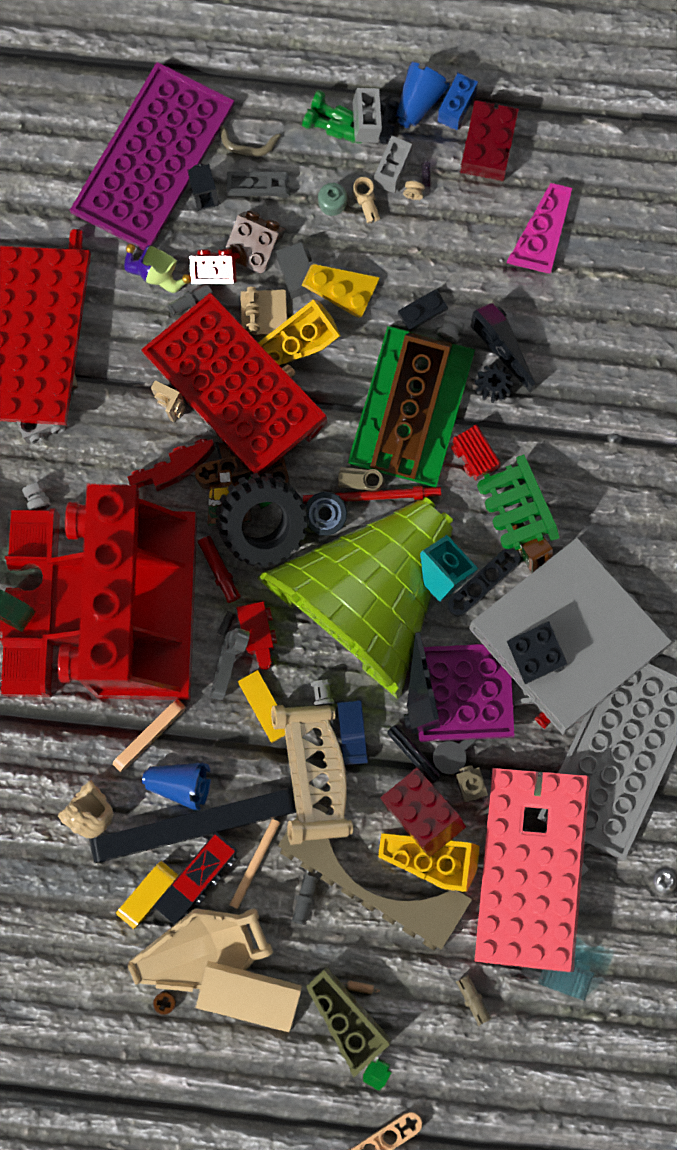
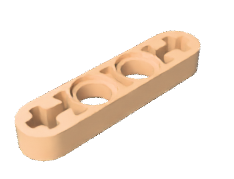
[112,699,186,773]
[349,1112,422,1150]

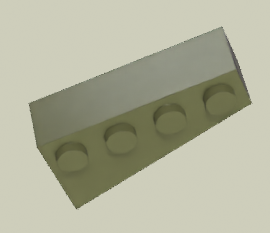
[306,967,392,1077]

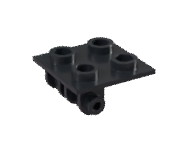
[507,621,568,685]

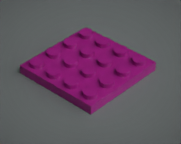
[419,644,515,742]

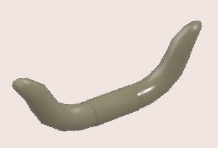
[220,125,281,157]

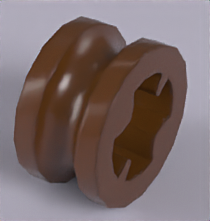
[153,992,176,1015]

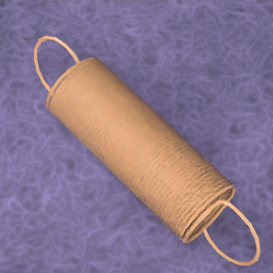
[345,981,380,994]

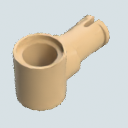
[352,177,381,224]

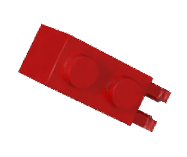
[236,601,277,670]

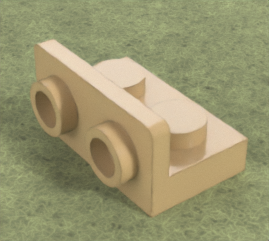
[151,381,186,422]

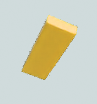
[237,670,285,744]

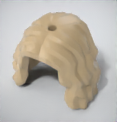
[58,780,113,838]

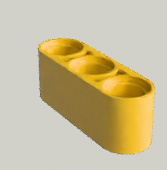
[116,860,179,929]

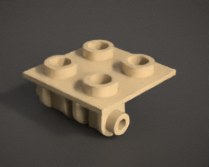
[241,287,287,335]

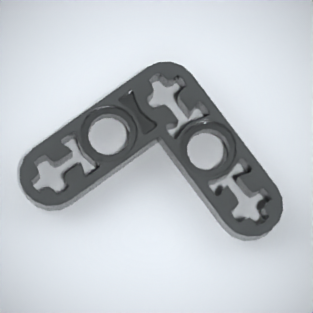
[210,628,250,701]

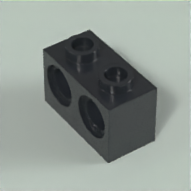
[187,164,219,211]

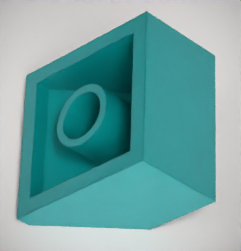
[420,535,479,601]

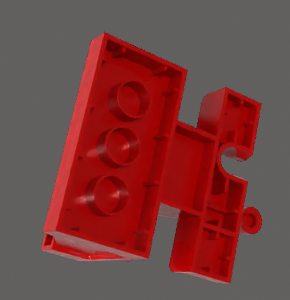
[0,484,198,700]

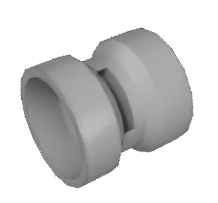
[22,482,51,511]

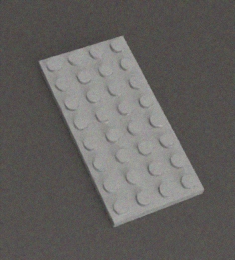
[537,664,677,861]

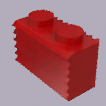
[451,425,501,481]

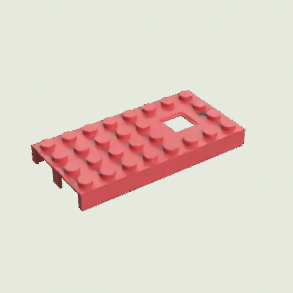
[475,768,590,972]

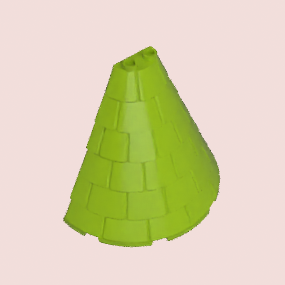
[257,497,453,699]

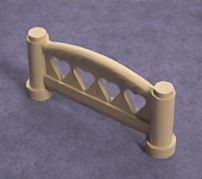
[271,705,353,845]

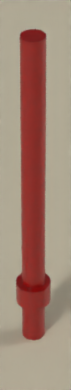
[303,486,441,504]

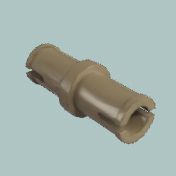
[456,975,492,1026]

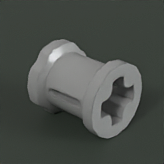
[311,679,335,706]

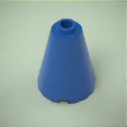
[396,62,450,129]
[142,763,211,811]

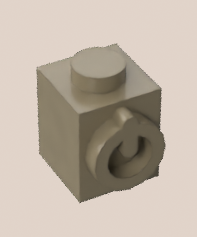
[455,765,488,804]

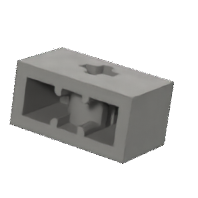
[353,88,382,143]

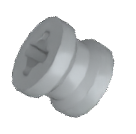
[437,316,465,343]

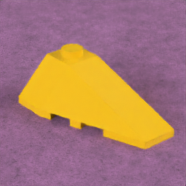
[258,299,341,365]
[378,833,480,892]

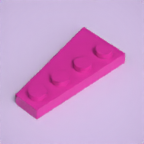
[507,183,572,274]

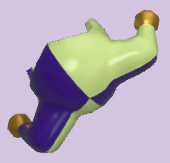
[124,244,191,293]

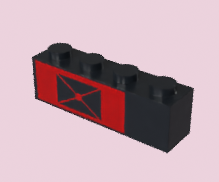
[153,832,239,925]

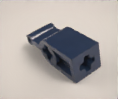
[338,701,367,765]

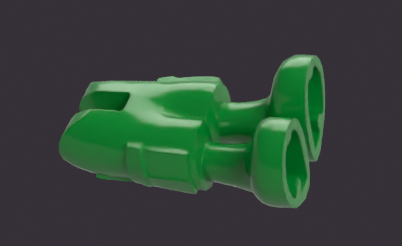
[302,90,362,144]

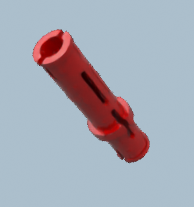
[197,535,241,603]

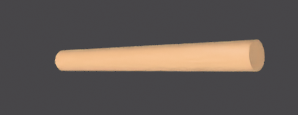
[229,819,280,909]

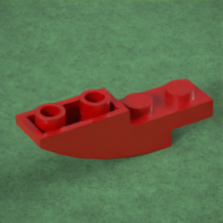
[127,438,215,491]

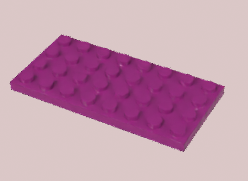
[70,62,235,250]

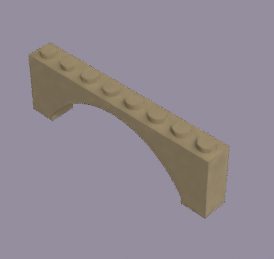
[278,802,472,951]

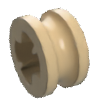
[403,181,425,200]

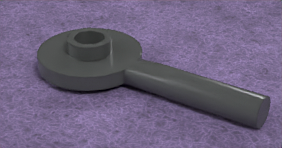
[433,739,478,775]

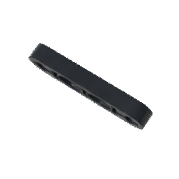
[448,548,520,617]

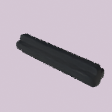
[387,725,441,784]

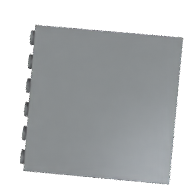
[469,538,672,735]

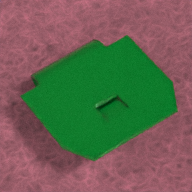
[363,1058,392,1091]

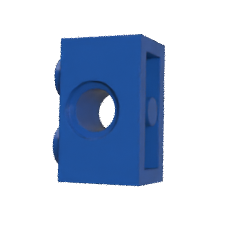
[438,73,478,131]

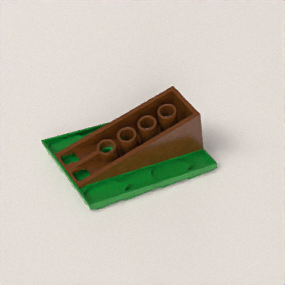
[348,326,475,487]

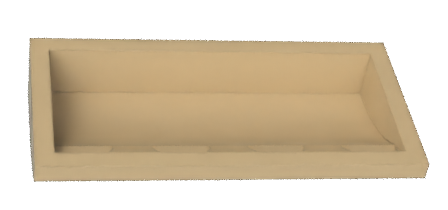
[196,961,302,1032]

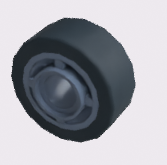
[305,491,347,536]

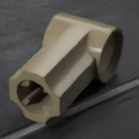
[338,467,385,491]

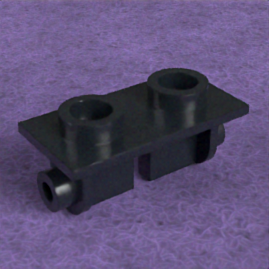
[379,95,399,145]

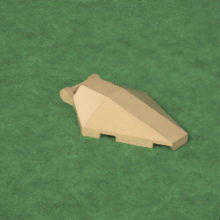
[128,909,273,992]

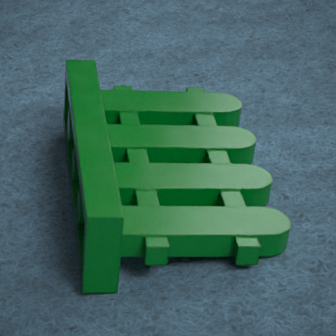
[477,454,560,550]

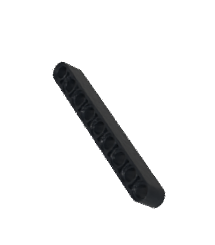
[89,788,296,863]

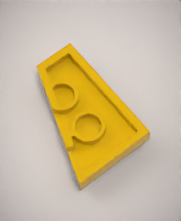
[302,264,380,318]

